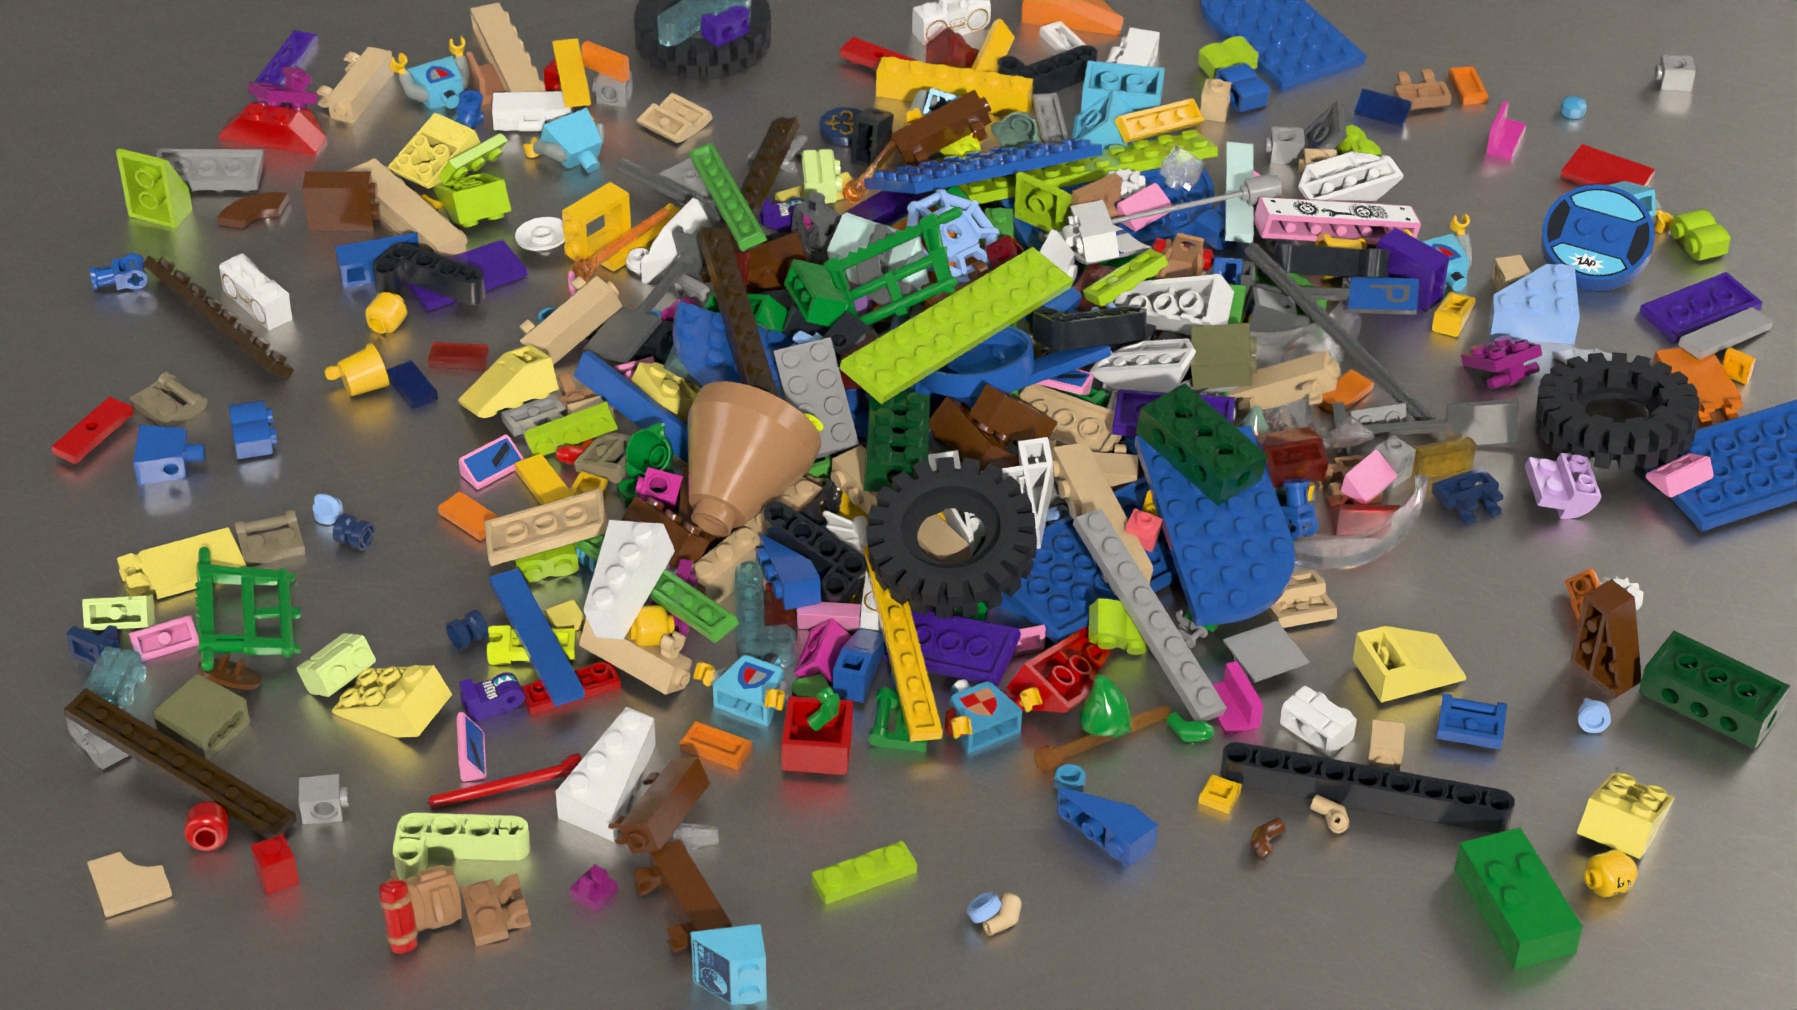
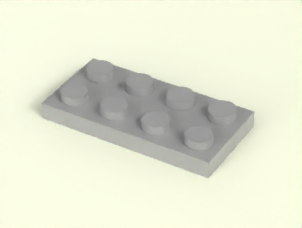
[155,149,265,191]
[773,337,859,459]

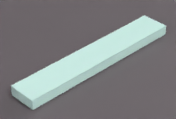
[1225,142,1254,243]

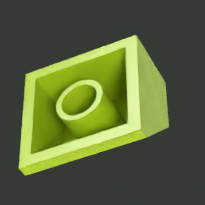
[1014,171,1072,232]

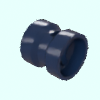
[333,513,375,551]
[446,610,489,651]

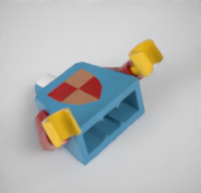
[944,679,1043,754]

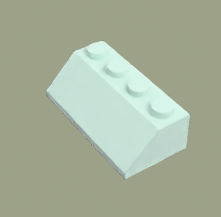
[827,213,929,290]

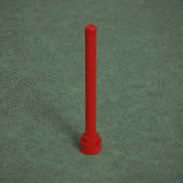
[428,753,582,808]

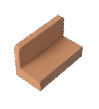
[466,52,506,105]

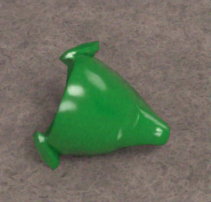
[625,423,674,478]
[1080,675,1133,738]

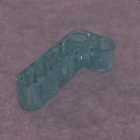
[657,0,751,46]
[735,561,797,668]

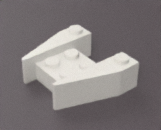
[928,437,1054,558]

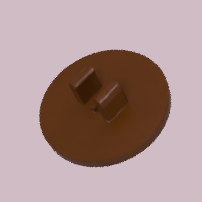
[197,653,261,690]

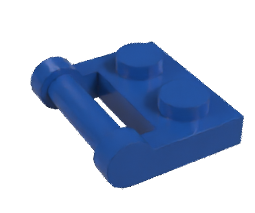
[1436,693,1507,749]

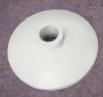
[515,217,565,251]

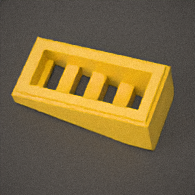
[1432,292,1476,337]

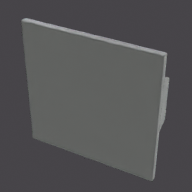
[1223,621,1309,683]

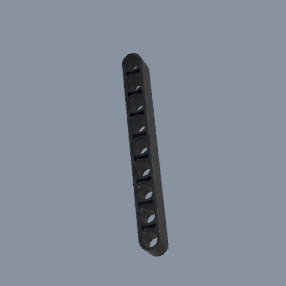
[1220,742,1515,833]

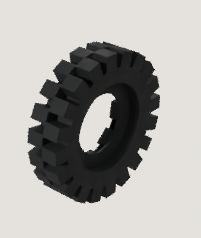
[634,0,771,80]
[1535,352,1699,470]
[866,457,1037,618]

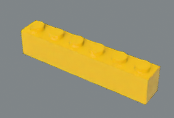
[876,57,1033,116]

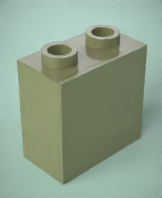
[1191,323,1257,389]
[153,673,250,761]

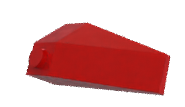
[1006,627,1111,713]

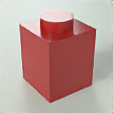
[250,834,299,895]

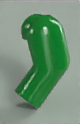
[807,687,840,731]
[1166,712,1214,743]

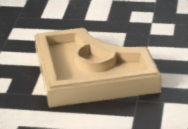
[87,852,172,918]

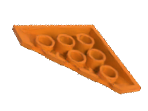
[1021,0,1124,36]

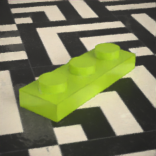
[438,133,508,184]
[1083,249,1169,307]
[524,401,618,456]
[811,840,917,905]

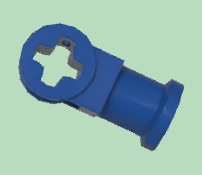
[455,90,484,130]
[89,253,148,291]
[1281,478,1319,541]

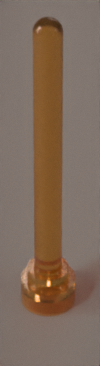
[842,138,897,203]
[571,208,669,282]
[1034,705,1171,774]

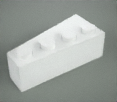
[1114,274,1234,335]
[583,520,675,640]
[556,707,656,842]

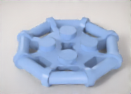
[906,189,1000,278]

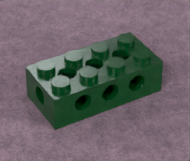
[1136,383,1268,506]
[863,392,930,492]
[1638,631,1790,749]

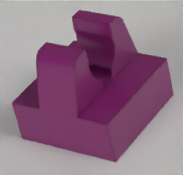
[570,864,618,912]

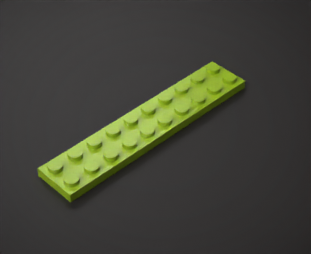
[952,130,1218,204]
[839,247,1074,404]

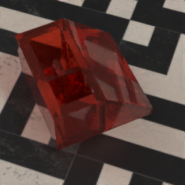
[926,27,979,69]
[1255,426,1329,489]

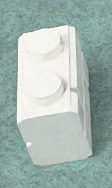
[1280,685,1357,758]

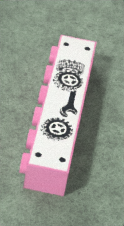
[1253,197,1421,244]

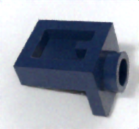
[66,625,120,668]

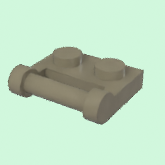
[129,371,207,427]
[574,432,632,483]
[234,509,306,567]

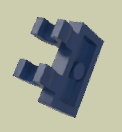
[1431,467,1504,525]

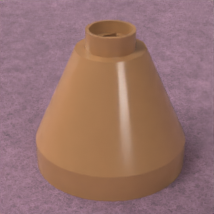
[688,381,821,537]

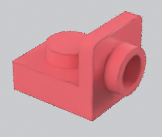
[1125,508,1163,552]

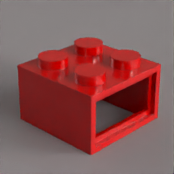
[782,696,853,775]

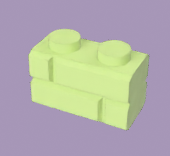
[802,149,842,203]
[82,595,155,631]
[297,633,376,697]

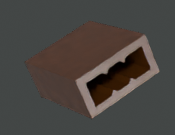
[302,171,380,232]

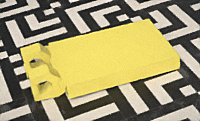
[117,527,247,599]

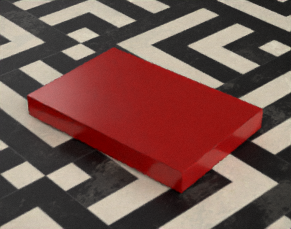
[1560,144,1656,187]

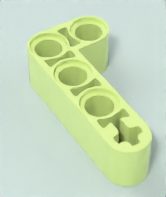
[393,813,531,880]

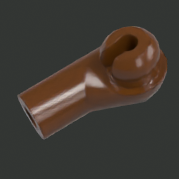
[1250,817,1286,858]

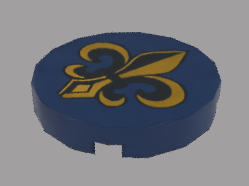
[819,107,862,146]

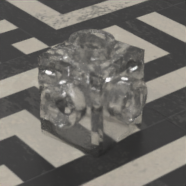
[1159,145,1206,192]

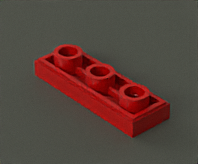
[840,37,918,71]
[51,396,134,464]
[521,661,621,715]

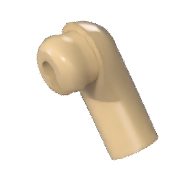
[1310,795,1350,833]
[983,893,1021,936]

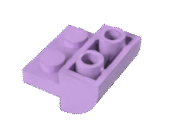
[1524,453,1602,519]

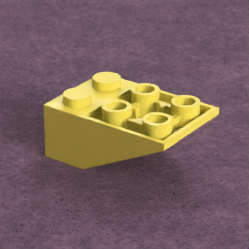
[388,113,481,189]
[458,344,559,418]
[630,362,703,424]
[1353,626,1466,703]
[331,665,452,738]
[1577,772,1674,859]

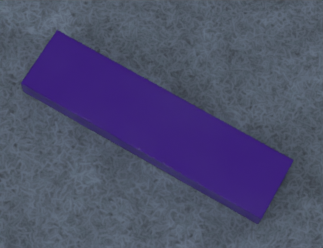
[254,30,318,84]

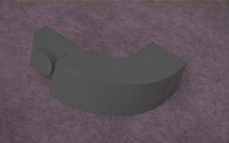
[856,224,919,320]

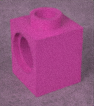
[635,467,683,512]

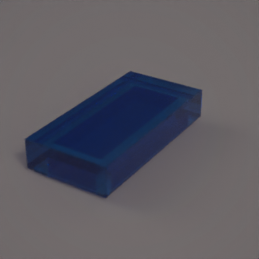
[1354,88,1412,128]
[386,360,438,409]

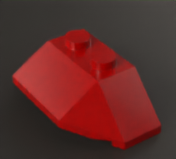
[218,101,327,156]

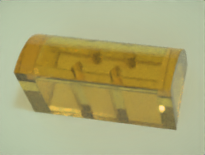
[1412,437,1477,480]

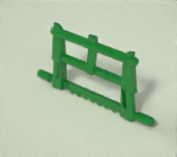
[823,207,962,325]
[195,547,301,672]

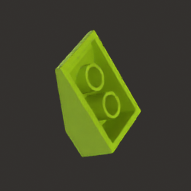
[116,148,193,229]
[433,172,511,227]

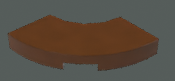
[217,192,289,229]

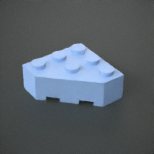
[1489,264,1580,344]

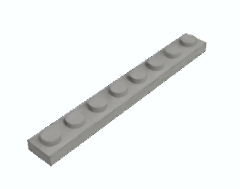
[1073,508,1227,721]

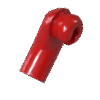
[556,439,594,465]

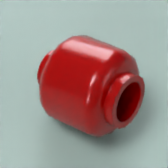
[184,801,230,852]

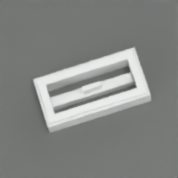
[1039,21,1086,54]

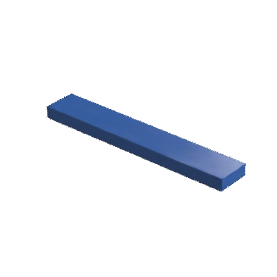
[954,345,1111,407]
[573,351,688,464]
[489,568,585,707]

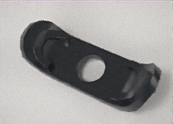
[797,478,842,537]

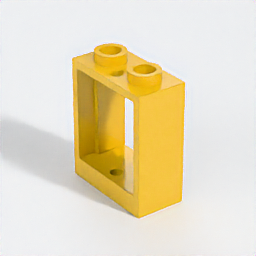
[562,182,631,266]

